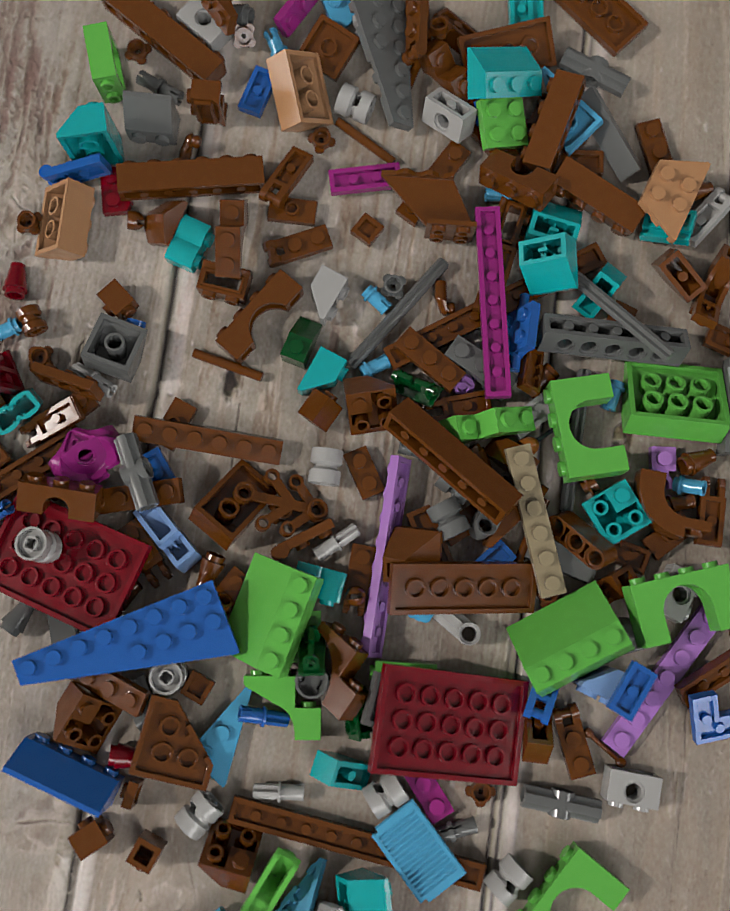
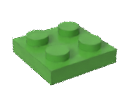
[476,97,529,151]

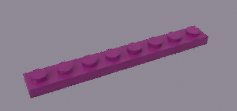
[474,206,512,399]

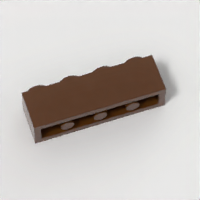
[521,69,586,173]
[554,156,645,237]

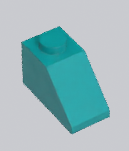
[572,262,627,318]
[297,346,349,396]
[310,750,371,790]

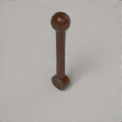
[584,728,626,768]

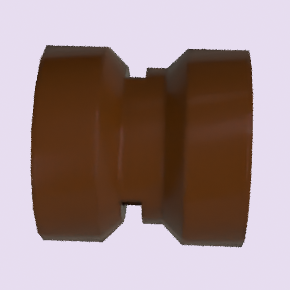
[15,304,48,337]

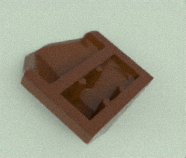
[144,200,188,246]

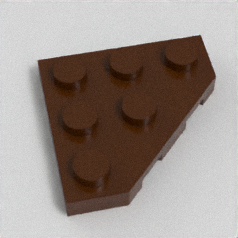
[128,693,213,792]

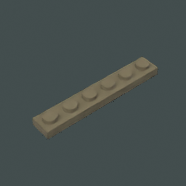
[504,443,567,599]

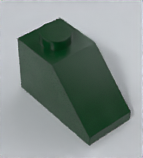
[280,316,323,370]

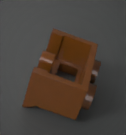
[187,79,228,127]
[498,196,531,250]
[196,259,253,306]

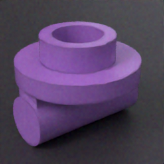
[452,374,476,395]

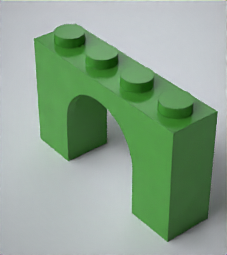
[543,373,630,483]
[622,560,730,648]
[517,841,629,911]

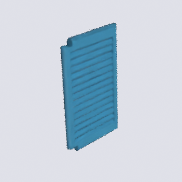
[372,798,467,903]

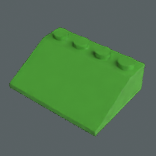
[621,361,730,444]
[228,552,324,678]
[506,581,635,697]

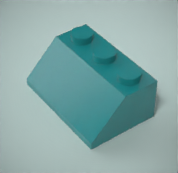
[467,46,542,100]
[56,102,125,165]

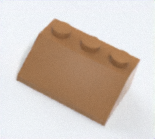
[266,49,334,132]
[35,178,95,261]

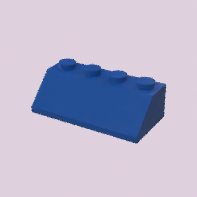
[1,732,125,818]

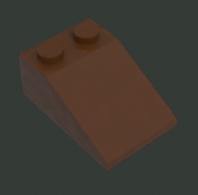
[188,459,277,551]

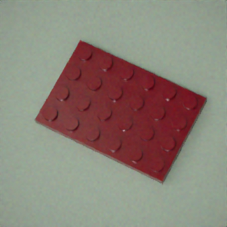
[0,495,153,632]
[368,663,529,786]

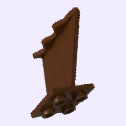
[381,168,477,244]

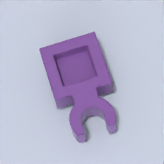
[649,446,676,489]

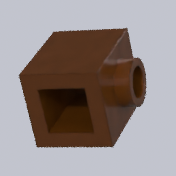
[96,279,139,320]
[298,388,343,432]
[67,814,115,861]
[126,829,168,875]

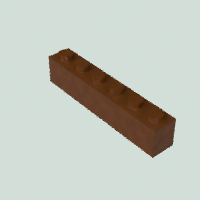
[101,0,227,81]
[116,154,265,201]
[383,397,523,526]

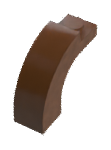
[689,243,730,330]
[633,468,712,540]

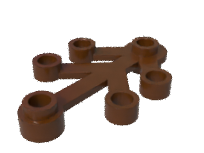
[233,468,328,538]

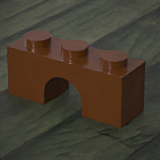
[479,148,559,212]
[16,472,103,523]

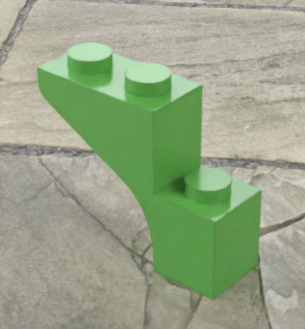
[438,406,536,444]
[244,669,322,740]
[240,847,301,911]

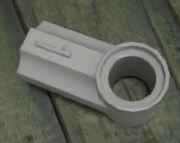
[432,614,481,646]

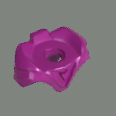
[48,425,121,484]

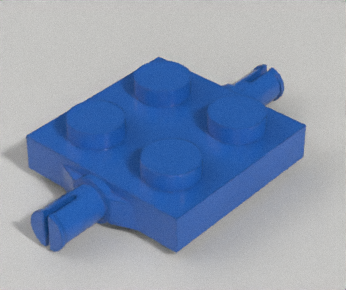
[507,293,541,373]

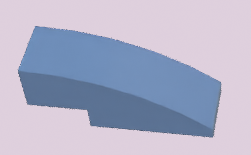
[133,506,202,573]

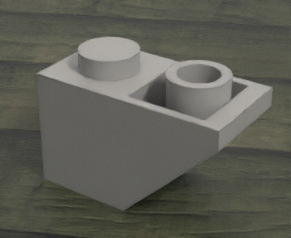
[310,264,350,326]

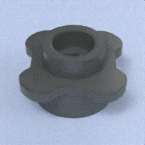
[380,274,406,299]

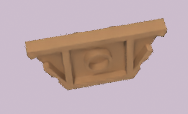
[638,160,711,244]

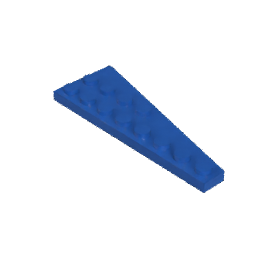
[12,580,240,686]

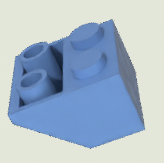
[572,665,625,705]

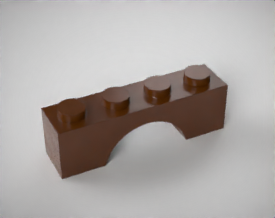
[215,269,304,364]

